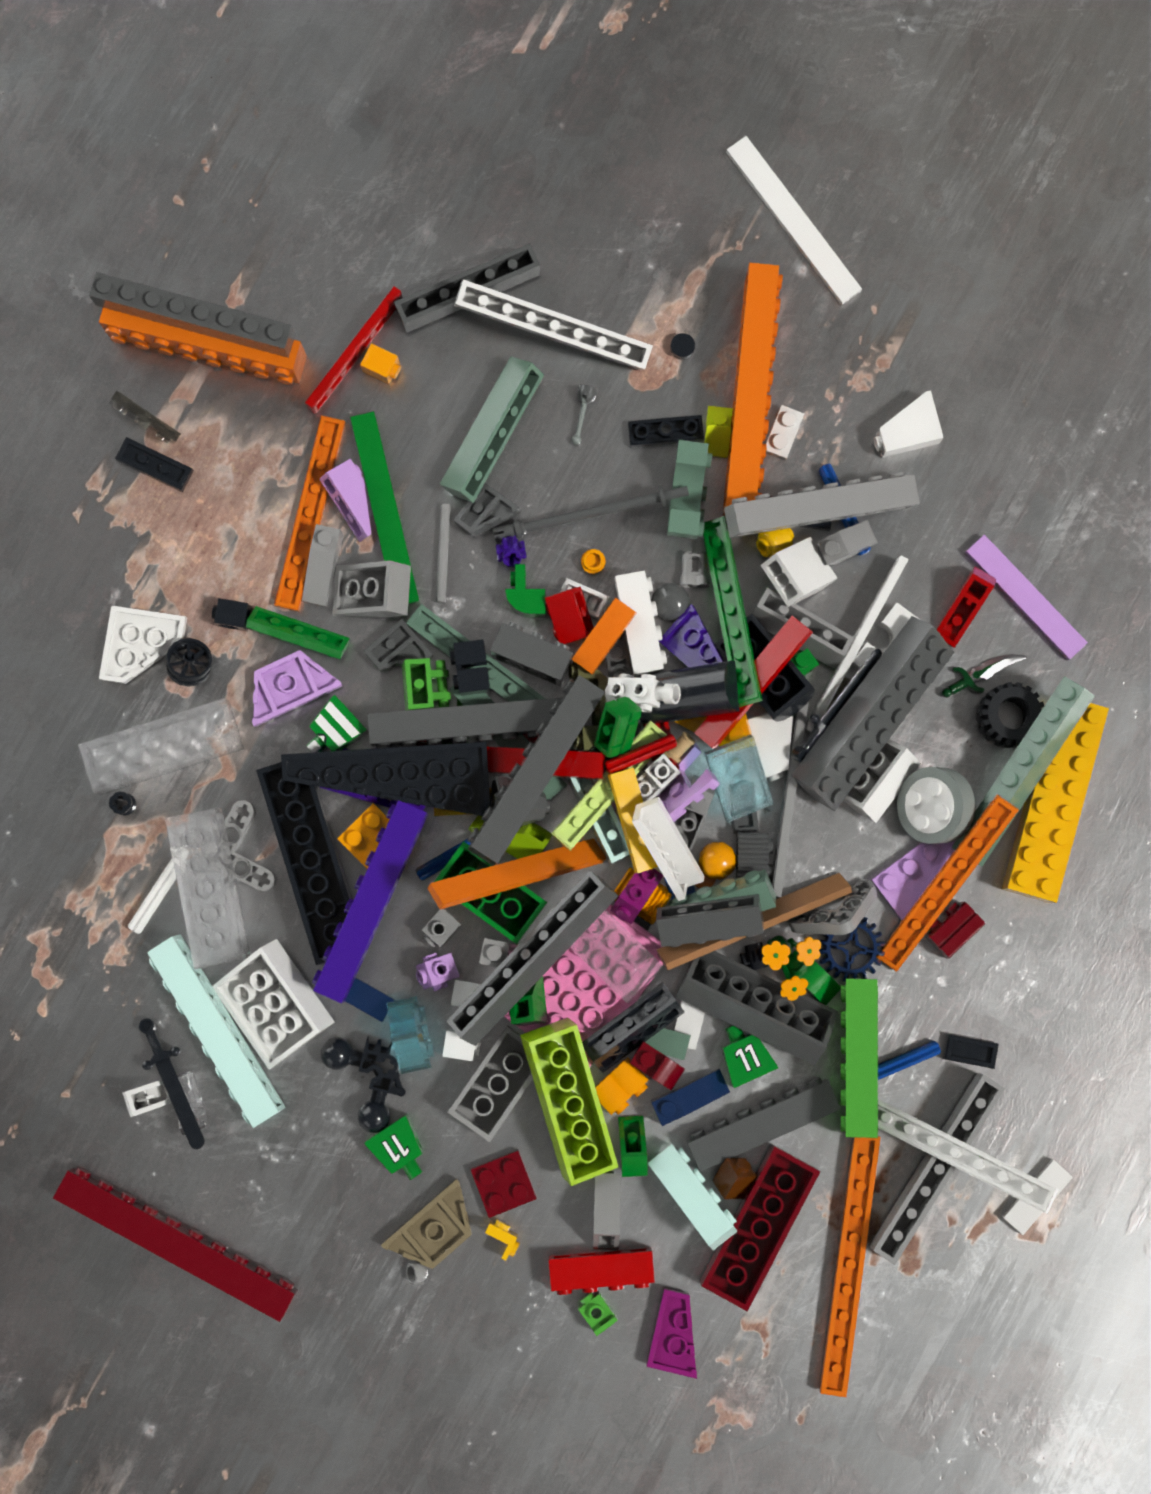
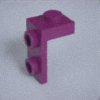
[610,868,663,924]

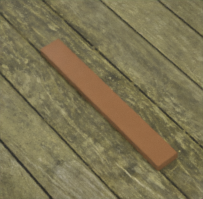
[656,873,852,970]

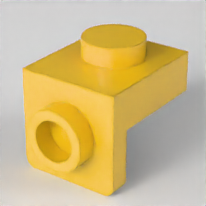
[485,1219,520,1261]

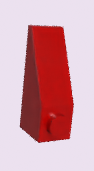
[936,566,996,648]

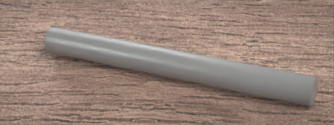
[436,504,451,603]

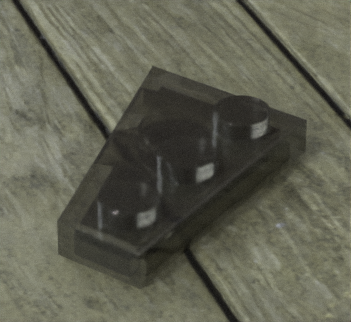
[109,391,181,444]

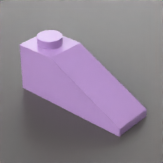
[319,459,371,542]

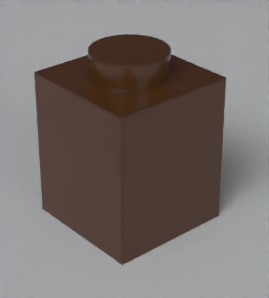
[712,1158,758,1199]

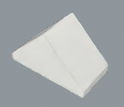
[123,1080,172,1117]

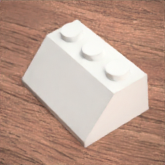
[843,740,921,823]

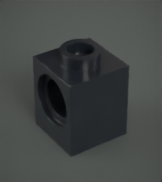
[212,598,252,632]

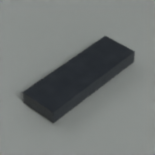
[115,437,194,492]

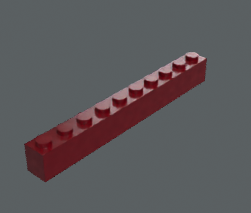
[53,1167,298,1322]

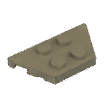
[381,1179,472,1269]

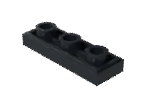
[628,415,704,448]

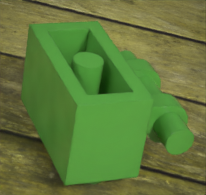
[402,658,451,711]

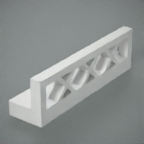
[632,797,704,901]

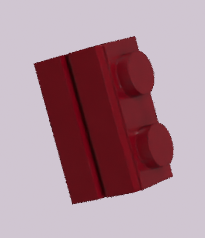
[925,901,986,959]

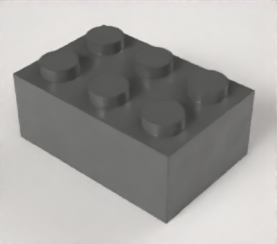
[490,622,573,687]

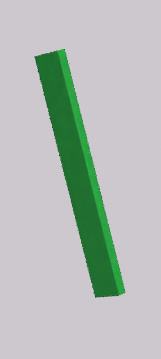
[350,411,420,605]
[703,516,763,707]

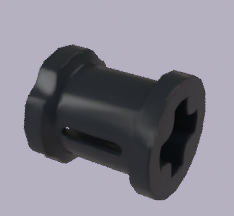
[109,791,137,816]

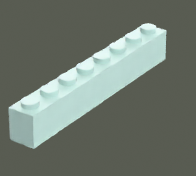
[147,934,286,1128]

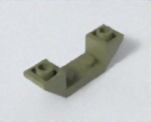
[569,661,608,752]

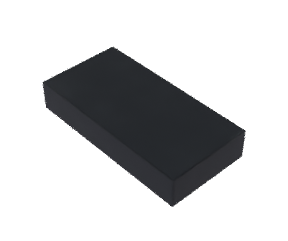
[943,1034,999,1069]

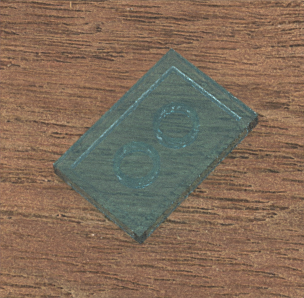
[704,734,774,822]

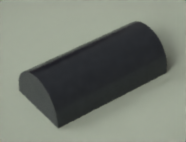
[715,613,815,722]
[636,660,740,725]

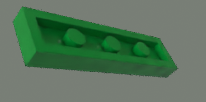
[246,606,350,659]

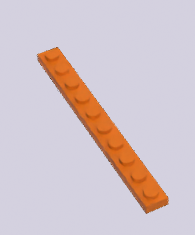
[819,1136,881,1397]

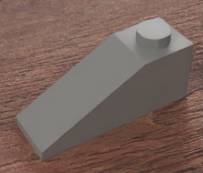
[302,524,344,607]

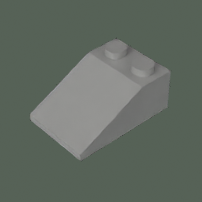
[332,561,411,617]

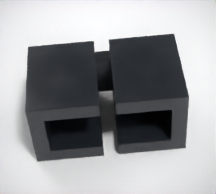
[449,639,491,696]

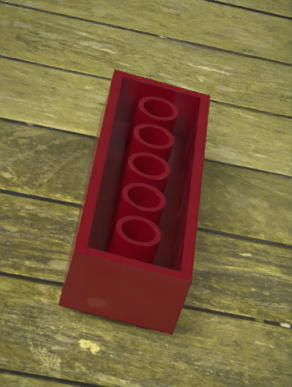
[699,1144,821,1312]

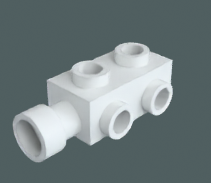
[605,674,681,713]

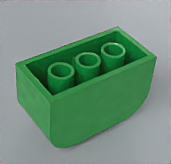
[434,841,548,945]

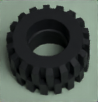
[976,682,1044,748]

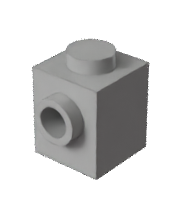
[422,909,462,948]

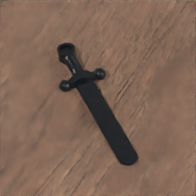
[791,649,882,763]
[139,1018,205,1149]

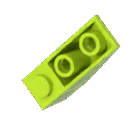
[468,815,552,859]

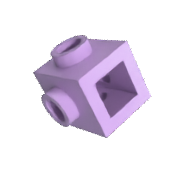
[416,953,460,991]

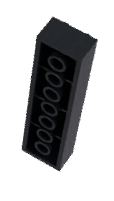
[256,762,352,965]

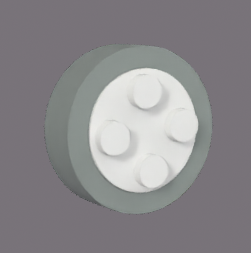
[897,767,975,844]

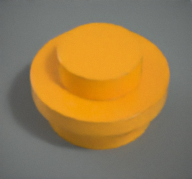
[581,549,606,574]

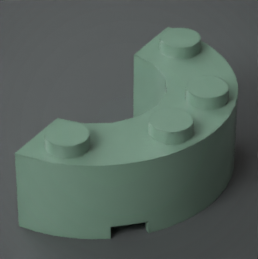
[667,440,712,540]

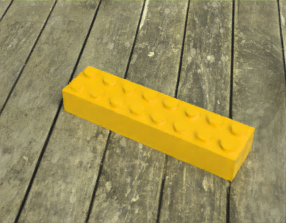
[1001,703,1109,904]

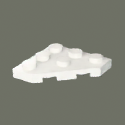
[99,606,187,684]

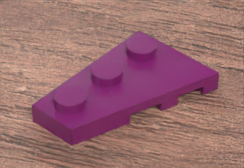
[646,1288,697,1379]

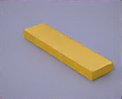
[608,768,658,873]

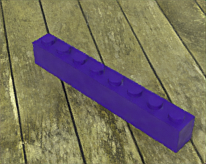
[312,800,428,1004]

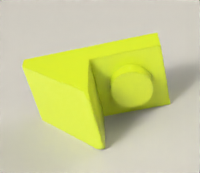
[704,406,733,459]

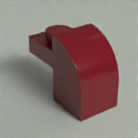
[629,1041,685,1091]

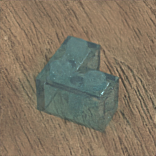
[387,996,435,1074]

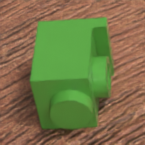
[578,1291,618,1336]

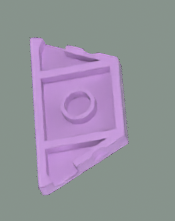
[252,650,343,727]

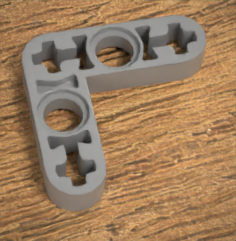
[207,800,276,892]
[787,880,877,935]

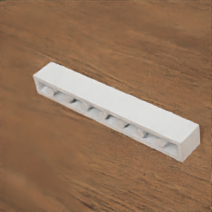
[454,279,653,370]

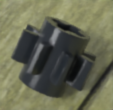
[740,942,768,970]

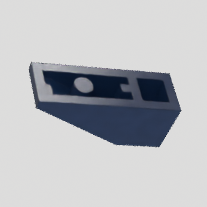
[650,1069,730,1126]

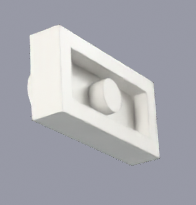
[766,405,804,461]

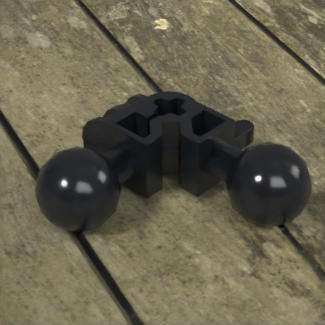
[321,1036,406,1133]

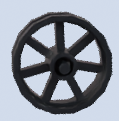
[166,638,212,687]

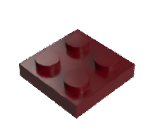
[470,1150,537,1218]

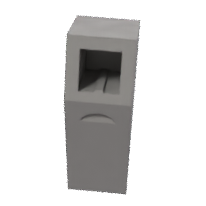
[675,775,716,851]

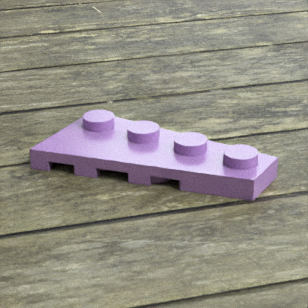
[871,840,956,921]

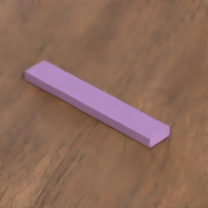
[965,534,1088,660]

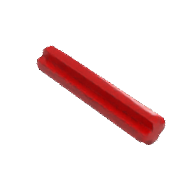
[605,734,677,774]

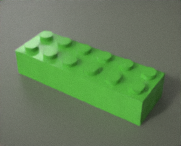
[840,979,878,1138]

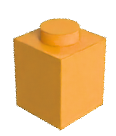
[360,343,401,384]

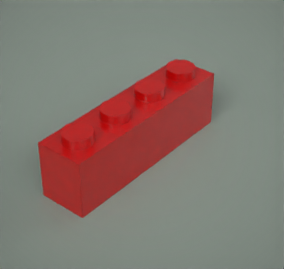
[549,1247,655,1295]

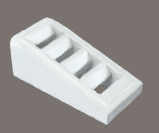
[559,578,613,621]

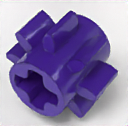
[496,536,527,567]

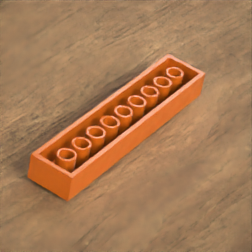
[722,262,783,518]

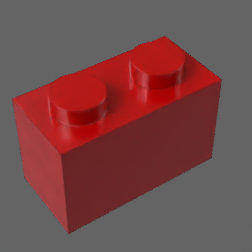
[545,586,594,644]

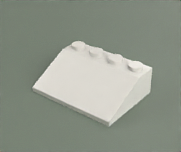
[212,939,335,1070]

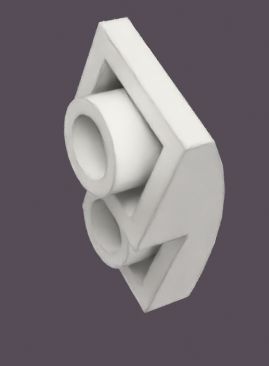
[637,753,681,802]

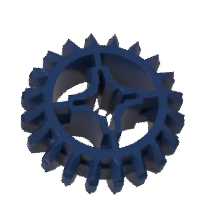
[819,917,885,982]

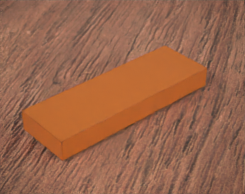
[572,598,637,675]

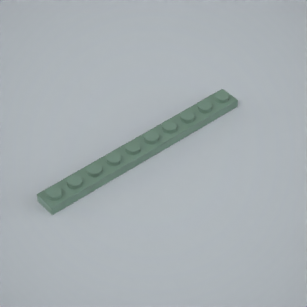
[406,604,620,774]

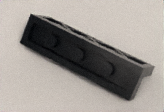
[582,982,685,1073]

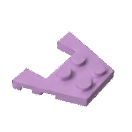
[658,743,720,822]

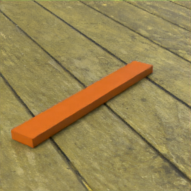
[274,415,346,612]
[876,794,1019,972]
[427,838,606,910]

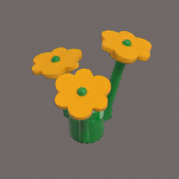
[762,935,821,1001]

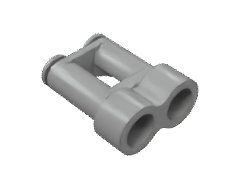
[680,551,710,588]

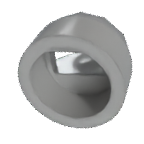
[406,1262,428,1285]

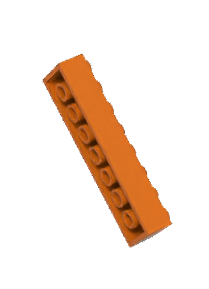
[99,308,307,385]

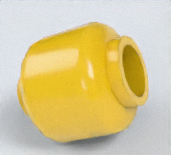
[756,528,794,558]

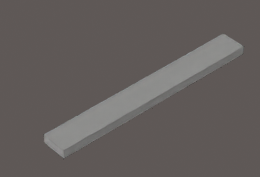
[771,702,809,898]

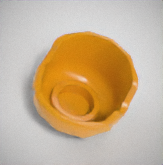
[698,842,737,880]

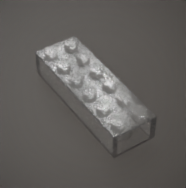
[79,698,244,795]
[165,807,250,969]

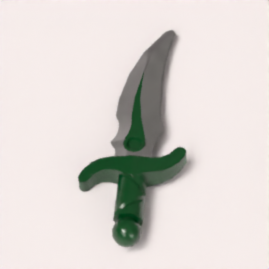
[942,654,1027,698]

